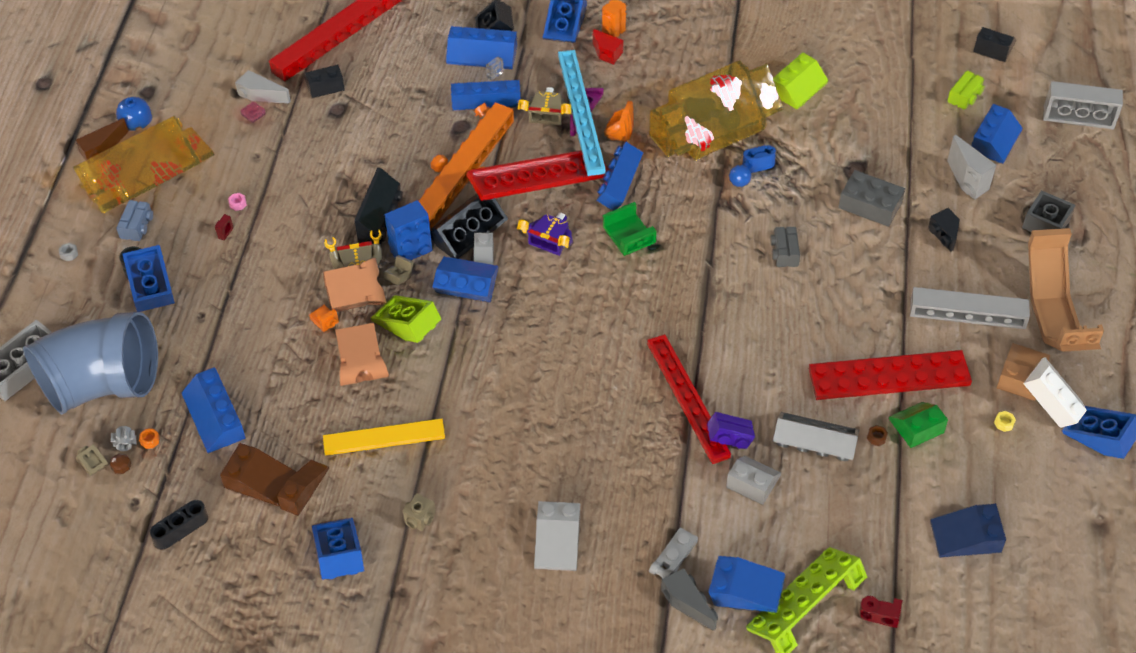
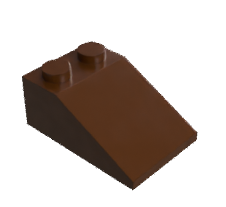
[220,443,296,507]

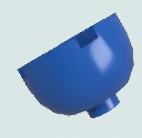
[116,97,152,131]

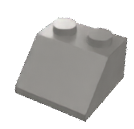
[726,456,781,505]

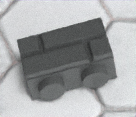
[770,227,800,267]

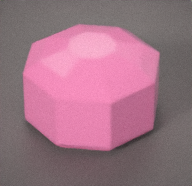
[228,193,247,211]

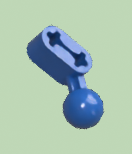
[729,145,776,187]

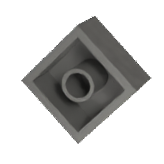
[1022,190,1076,232]

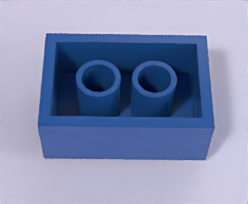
[384,200,432,260]

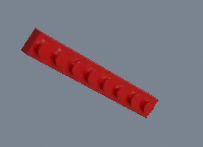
[647,334,731,464]

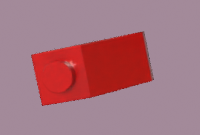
[593,29,624,65]

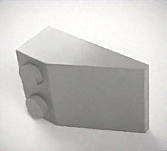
[947,135,996,199]
[534,501,580,571]

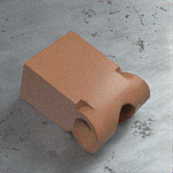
[323,258,387,312]
[335,323,389,386]

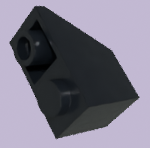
[928,208,960,252]

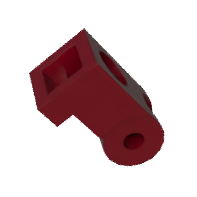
[859,596,903,628]

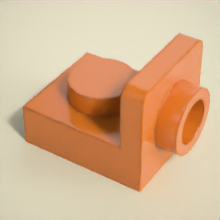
[309,305,339,332]

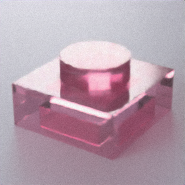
[240,101,266,123]

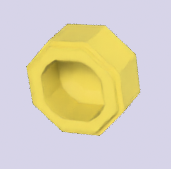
[994,411,1016,432]

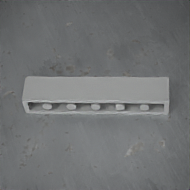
[910,287,1030,329]

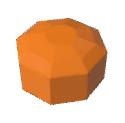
[431,154,448,173]
[139,428,160,449]

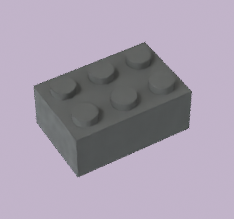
[838,170,905,227]

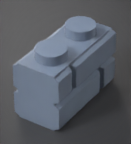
[116,200,153,241]

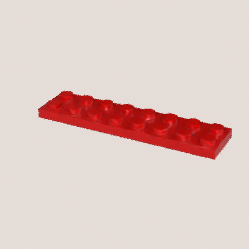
[467,151,609,201]
[808,350,972,400]

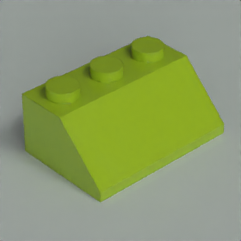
[771,52,828,110]

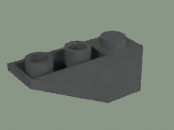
[661,568,718,631]

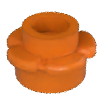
[473,103,489,118]

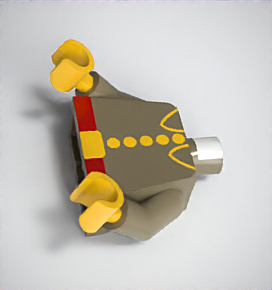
[518,87,571,125]
[324,230,382,269]

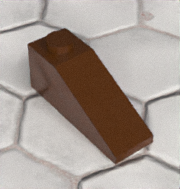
[76,118,128,164]
[277,460,329,516]

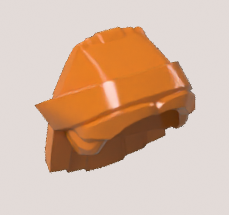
[604,100,634,142]

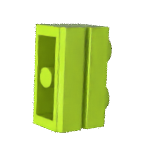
[947,71,985,110]

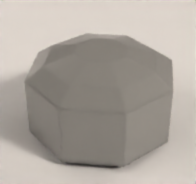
[59,243,78,261]

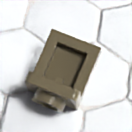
[383,255,413,285]

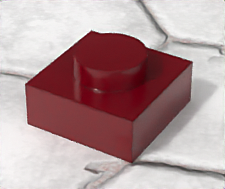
[215,214,234,241]

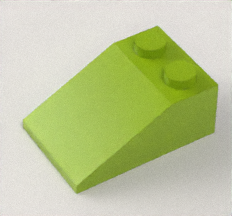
[371,295,442,343]

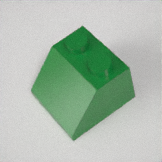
[888,402,948,448]

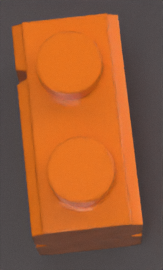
[602,0,626,37]

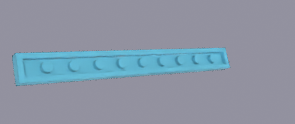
[558,50,605,176]

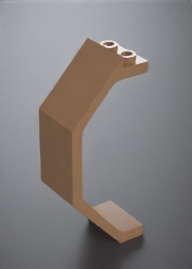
[1028,228,1104,352]

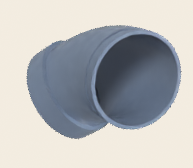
[23,312,158,415]

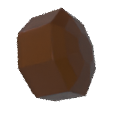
[867,425,888,446]
[110,453,131,474]

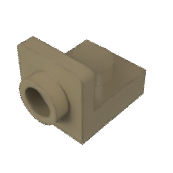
[76,444,108,477]

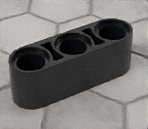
[150,500,208,550]

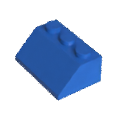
[971,104,1023,164]
[432,256,498,302]

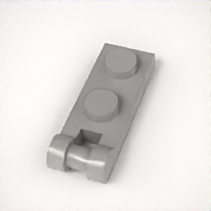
[649,528,698,579]

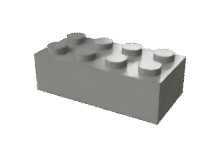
[1043,81,1123,129]
[0,320,52,401]

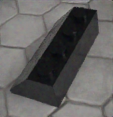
[354,167,403,244]
[430,193,508,259]

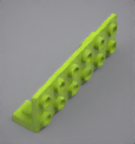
[746,547,867,653]

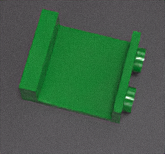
[603,202,657,256]

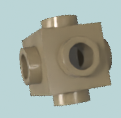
[403,493,436,531]

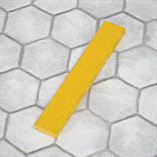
[323,419,445,456]

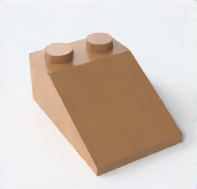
[997,343,1050,401]

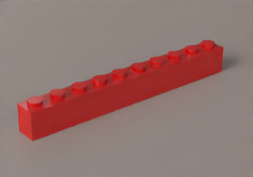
[269,0,403,82]

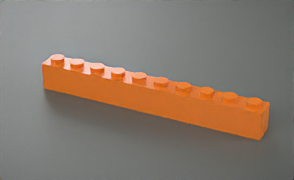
[418,102,514,229]

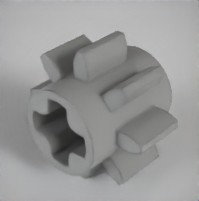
[111,426,137,451]

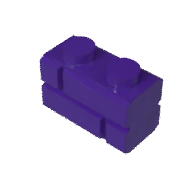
[707,412,755,449]

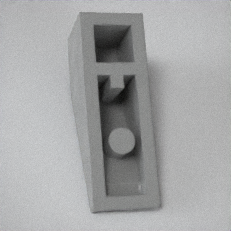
[235,70,291,103]
[474,233,494,265]

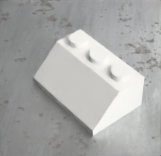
[1023,357,1087,428]

